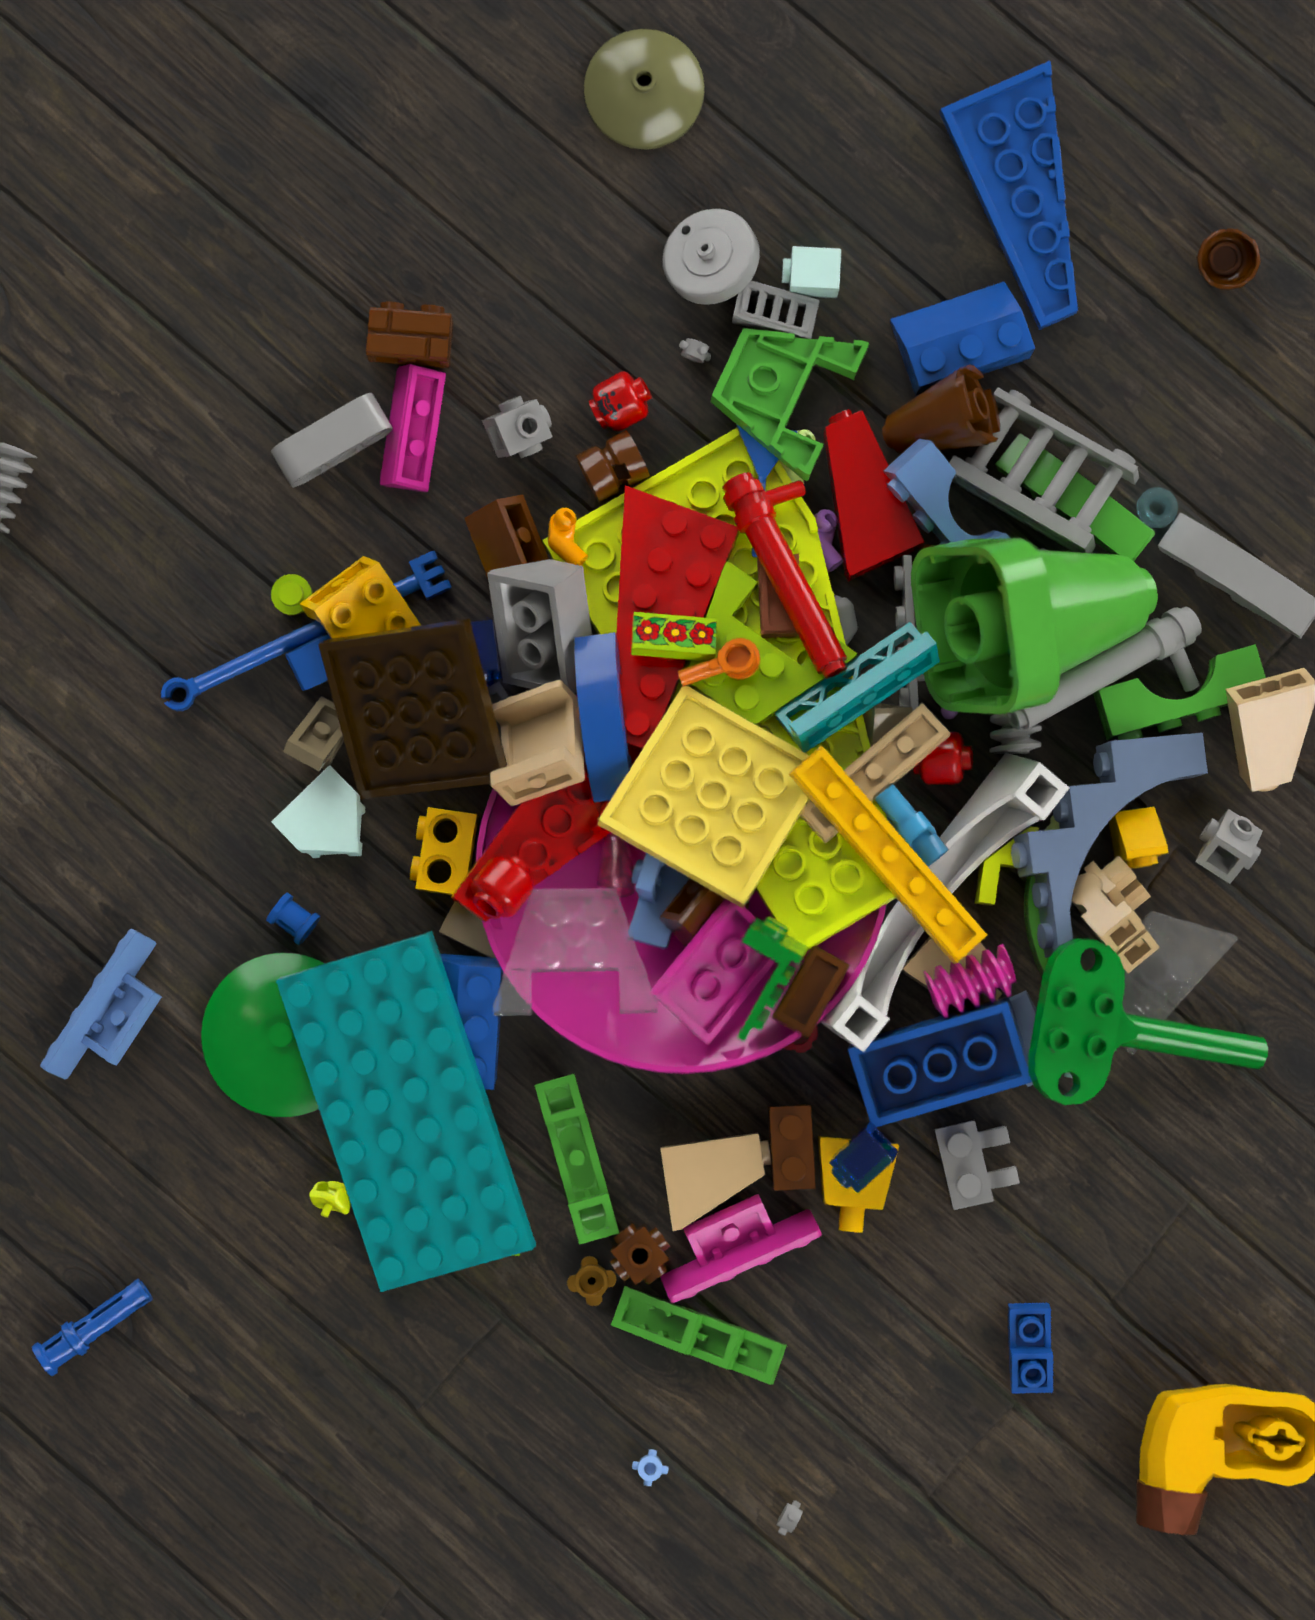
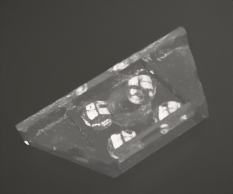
[1123,911,1239,1055]

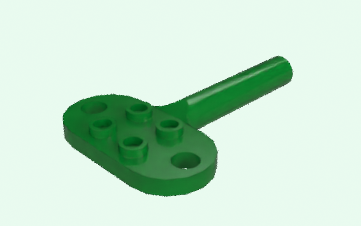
[1028,938,1268,1105]

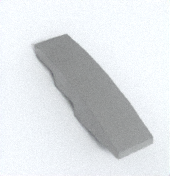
[1158,512,1315,639]

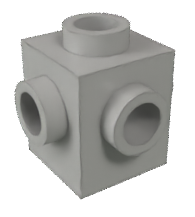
[482,396,553,458]
[1195,809,1263,884]

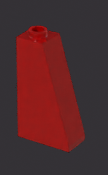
[823,409,924,581]

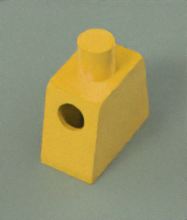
[818,1136,899,1232]

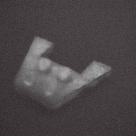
[493,888,658,1016]

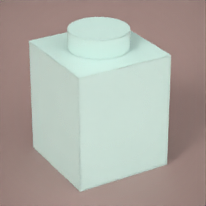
[782,246,841,298]

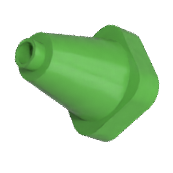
[911,538,1158,715]

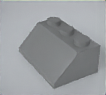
[487,559,592,694]

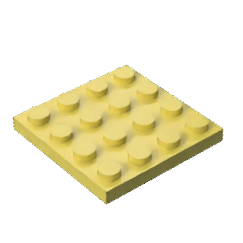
[598,686,810,908]

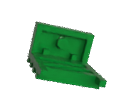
[737,917,808,1041]

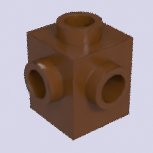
[610,1223,671,1285]

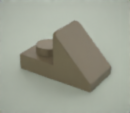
[283,696,344,771]

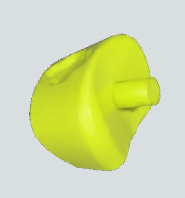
[309,1181,351,1218]

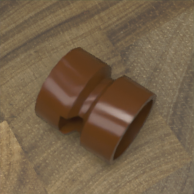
[575,430,650,503]

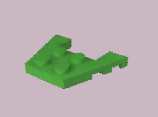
[711,328,869,481]

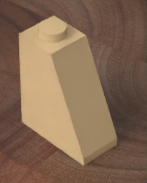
[1225,668,1315,792]
[660,1132,771,1231]

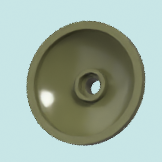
[584,29,704,149]

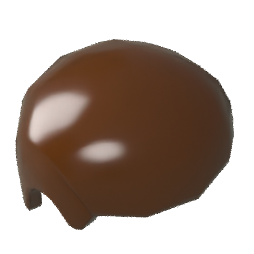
[1196,228,1261,290]

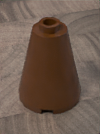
[882,365,1001,454]

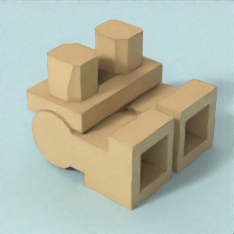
[1072,856,1160,973]

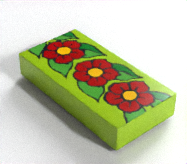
[631,612,717,661]

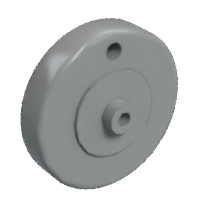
[662,209,760,305]

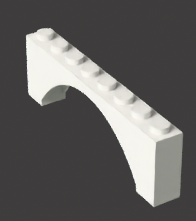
[821,753,1069,1052]

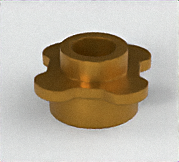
[567,1256,616,1306]

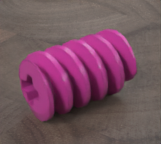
[923,944,1016,1019]

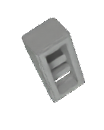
[732,281,820,339]

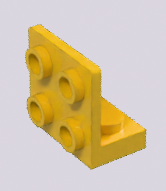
[300,556,421,639]

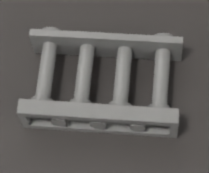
[949,388,1139,553]

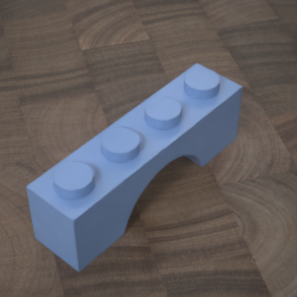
[883,439,1010,545]

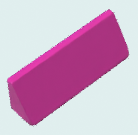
[380,364,446,492]

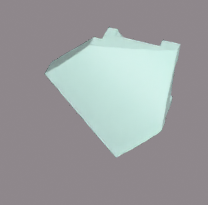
[271,765,365,858]

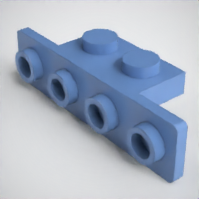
[628,853,690,949]
[40,929,162,1079]

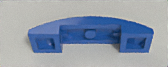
[575,632,632,802]

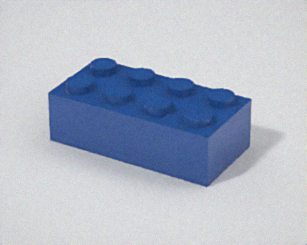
[848,997,1032,1128]

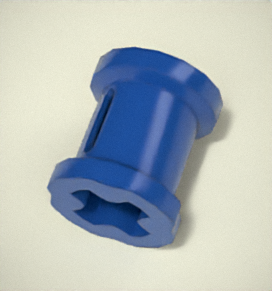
[266,892,321,946]

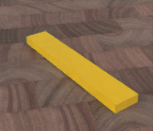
[788,745,987,963]

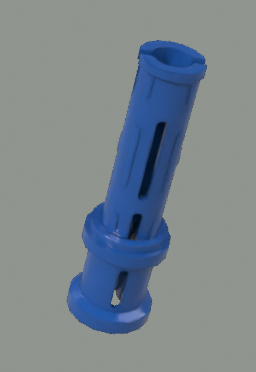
[32,1278,153,1376]

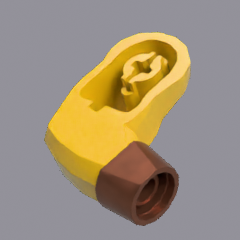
[1136,1384,1315,1535]

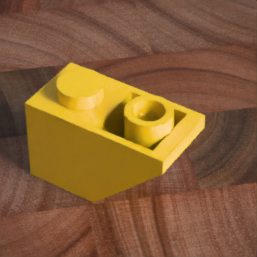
[1109,807,1168,869]

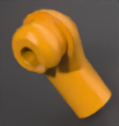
[548,508,588,566]

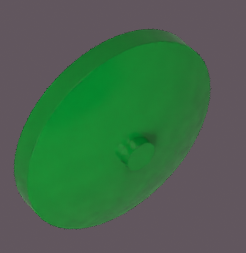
[201,953,325,1117]

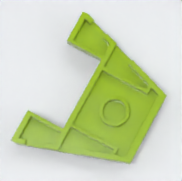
[688,561,857,726]

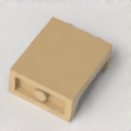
[490,680,585,806]

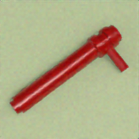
[722,472,847,679]

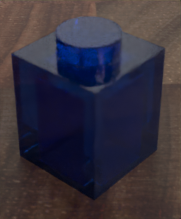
[829,1121,899,1194]

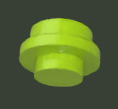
[271,574,312,615]

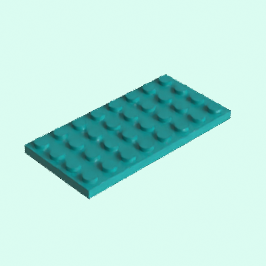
[276,931,536,1292]

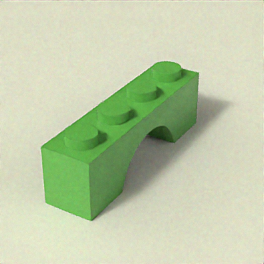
[1093,644,1266,740]

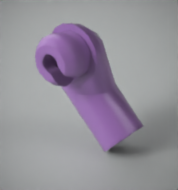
[814,509,843,573]

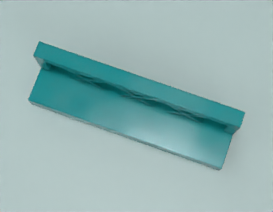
[775,622,940,753]

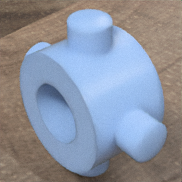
[632,1449,668,1486]

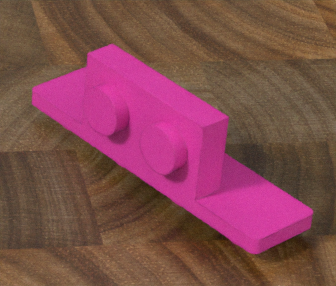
[661,1194,822,1303]

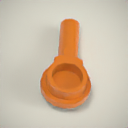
[678,638,761,686]

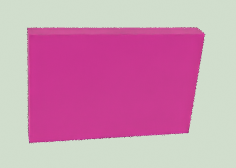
[649,898,776,1045]

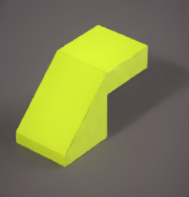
[975,826,1039,906]

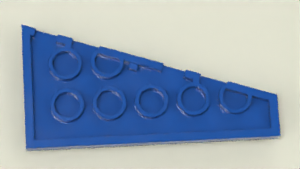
[939,60,1078,330]

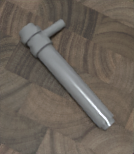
[1006,606,1202,729]

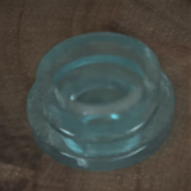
[1136,487,1178,528]

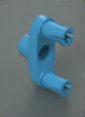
[875,784,949,867]

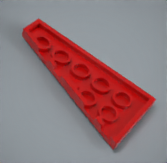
[616,485,740,751]
[451,740,641,922]

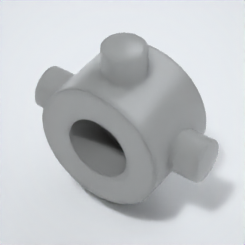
[679,338,711,363]
[776,1500,803,1536]

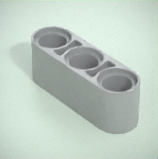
[271,393,393,487]

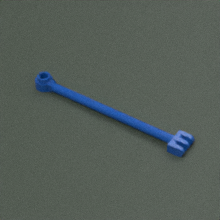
[161,551,452,711]

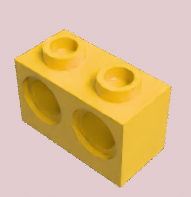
[410,807,479,895]

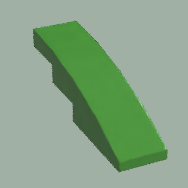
[995,433,1155,561]
[611,1286,787,1384]

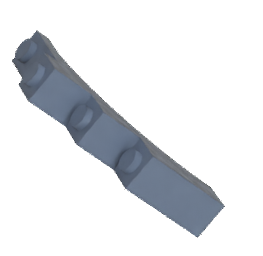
[1011,733,1208,958]

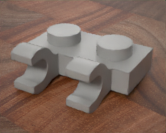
[934,1120,1020,1210]

